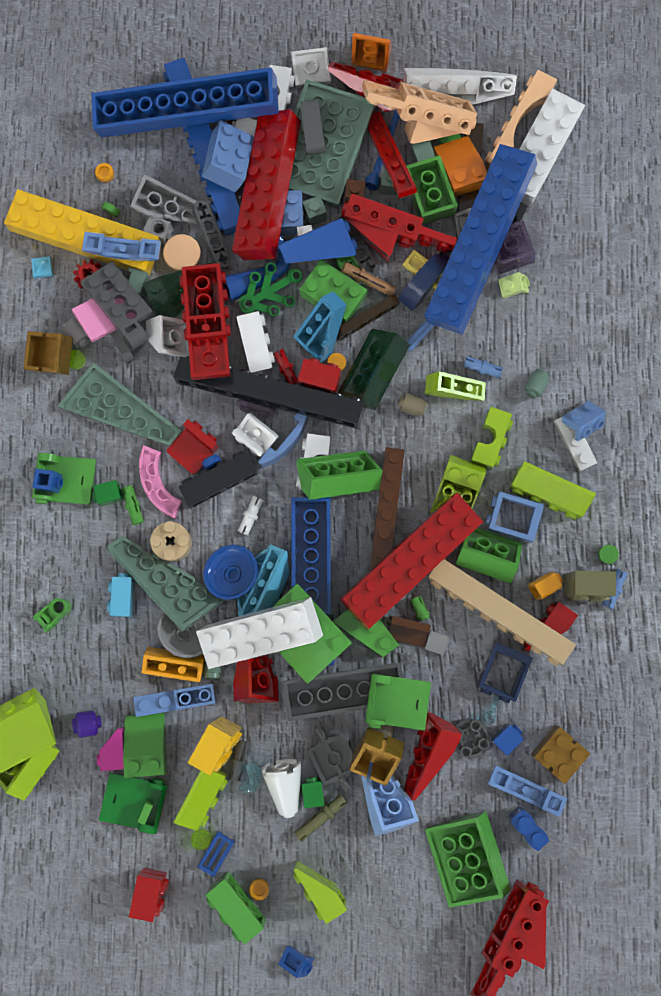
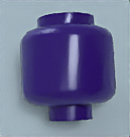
[72,710,102,738]

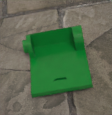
[98,772,168,834]

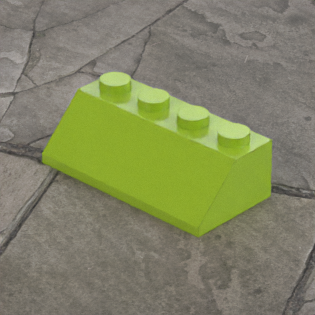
[509,461,596,520]

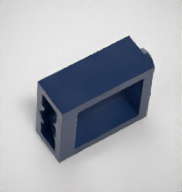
[476,642,533,703]

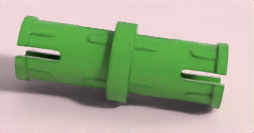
[121,485,144,525]

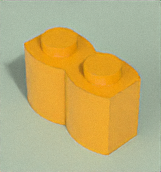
[528,571,563,601]

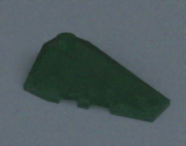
[143,262,213,318]

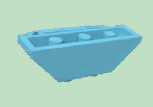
[237,545,289,616]

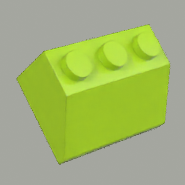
[0,745,60,801]
[173,770,228,831]

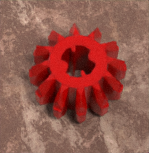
[73,259,101,291]

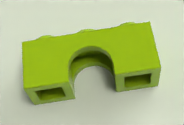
[470,407,513,470]

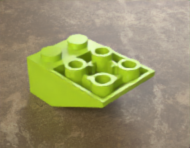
[430,455,486,513]
[293,861,347,924]

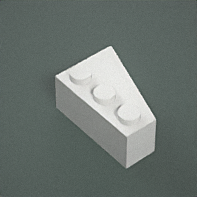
[236,311,275,373]

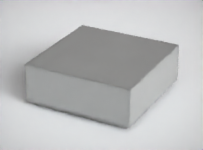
[424,631,449,655]

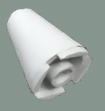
[261,759,301,818]

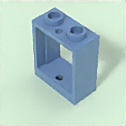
[485,491,544,543]

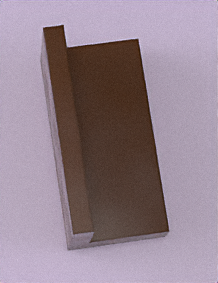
[389,616,431,647]

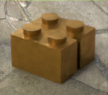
[23,331,73,375]
[530,725,590,784]
[349,727,404,786]

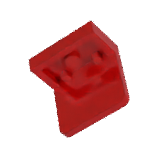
[167,419,219,475]

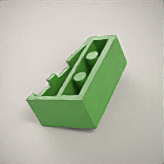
[332,610,399,657]

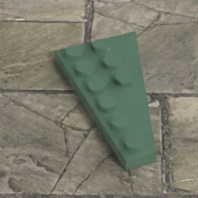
[57,363,182,446]
[107,536,225,632]

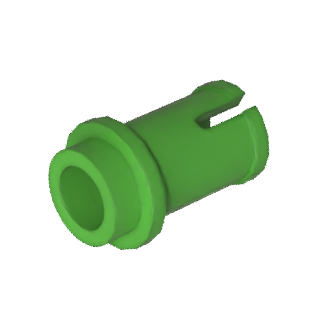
[410,596,430,622]

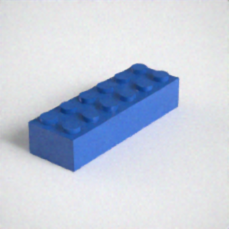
[291,497,331,615]

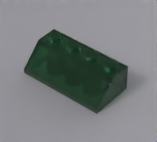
[338,329,410,410]

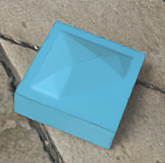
[31,256,53,279]

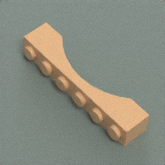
[485,70,557,171]

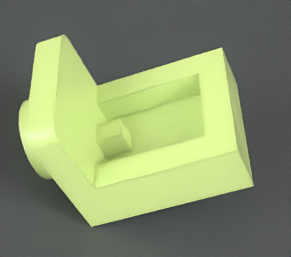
[498,272,530,298]

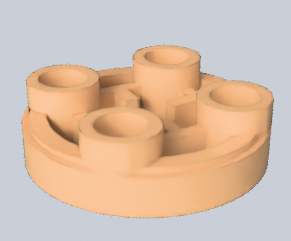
[163,234,201,273]

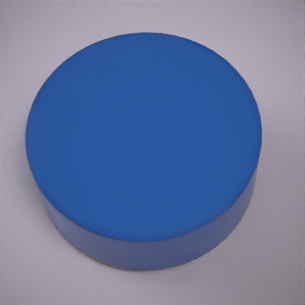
[202,455,222,470]

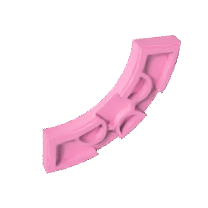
[139,445,182,519]

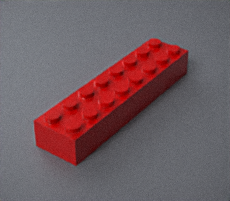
[232,109,301,260]
[339,493,483,629]

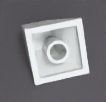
[146,315,189,357]

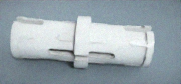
[237,496,264,536]

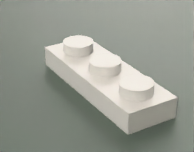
[554,417,597,472]

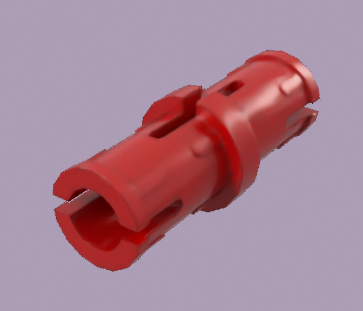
[273,349,298,385]

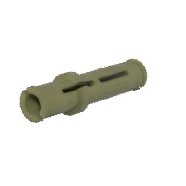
[294,793,348,842]

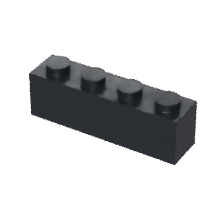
[178,451,258,509]

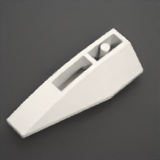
[403,68,517,105]

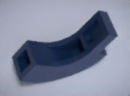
[398,253,449,310]

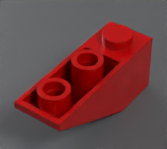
[523,601,578,651]

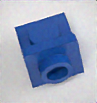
[278,945,314,978]

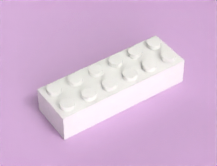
[520,89,585,207]
[196,597,323,669]

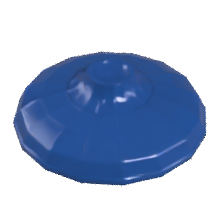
[203,544,258,600]

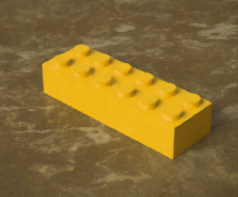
[187,716,242,775]

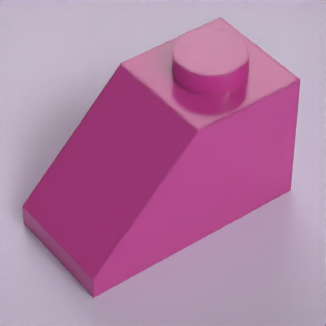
[97,727,124,771]

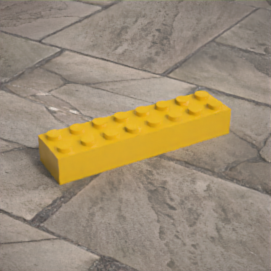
[4,189,161,276]

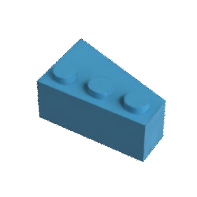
[293,292,347,363]

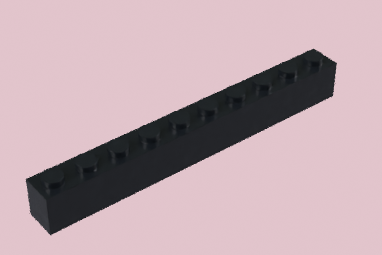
[173,356,364,429]

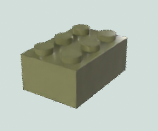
[563,571,616,602]

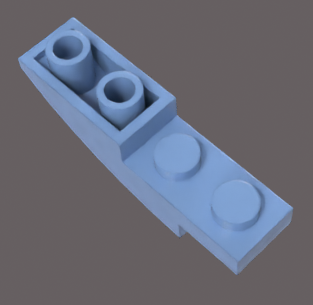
[133,684,215,717]

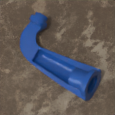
[223,236,290,302]

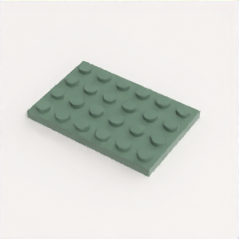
[288,79,376,207]

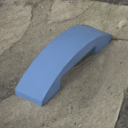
[82,232,161,261]
[258,414,309,468]
[487,765,567,817]

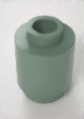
[524,369,549,398]

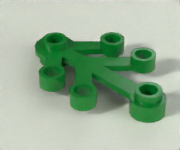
[238,262,303,317]

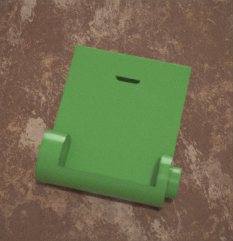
[32,453,96,505]
[365,674,431,731]

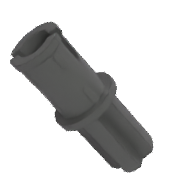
[228,740,249,781]

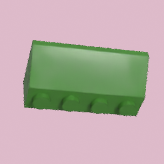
[296,450,383,500]

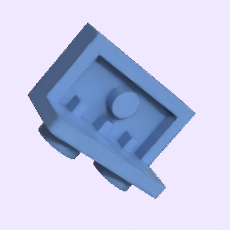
[562,401,606,441]

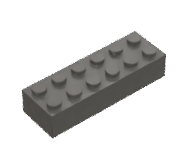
[283,663,403,721]

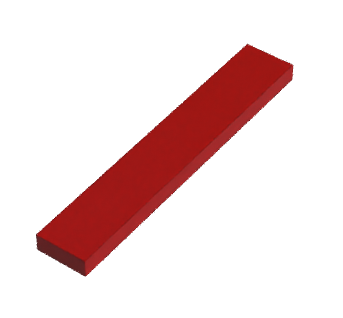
[367,111,417,198]

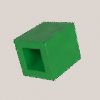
[92,480,124,507]
[301,777,324,809]

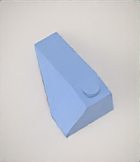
[361,762,419,836]

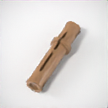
[341,262,396,296]

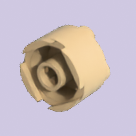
[150,521,192,562]

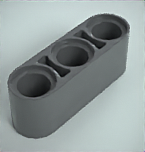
[300,99,326,155]

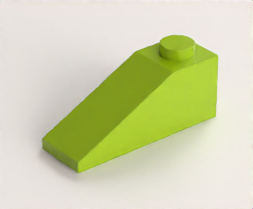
[425,372,486,401]

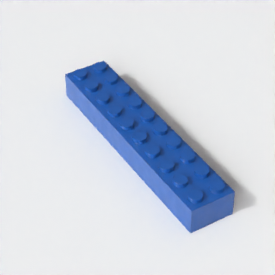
[91,67,279,137]
[424,144,538,335]

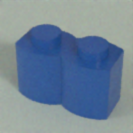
[508,807,549,851]

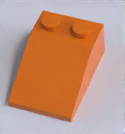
[351,33,392,72]
[433,136,487,197]

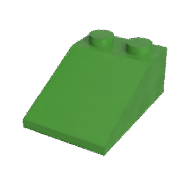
[123,713,168,778]

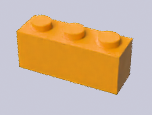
[141,646,205,682]

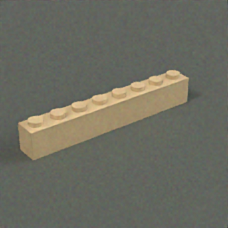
[429,559,576,667]

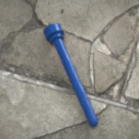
[365,110,400,190]

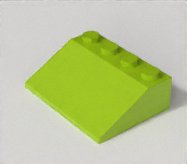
[0,687,56,773]

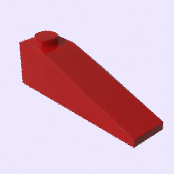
[327,62,404,112]
[233,654,279,704]
[404,711,462,801]

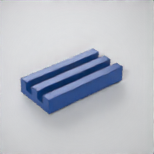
[197,831,235,877]

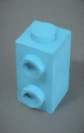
[107,573,135,617]

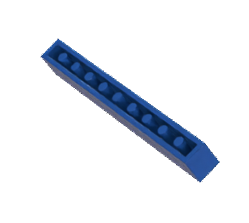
[163,58,240,236]

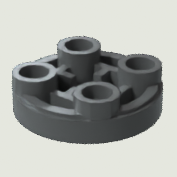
[454,718,490,759]

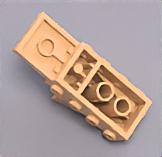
[361,80,477,144]

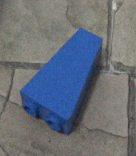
[278,218,358,263]

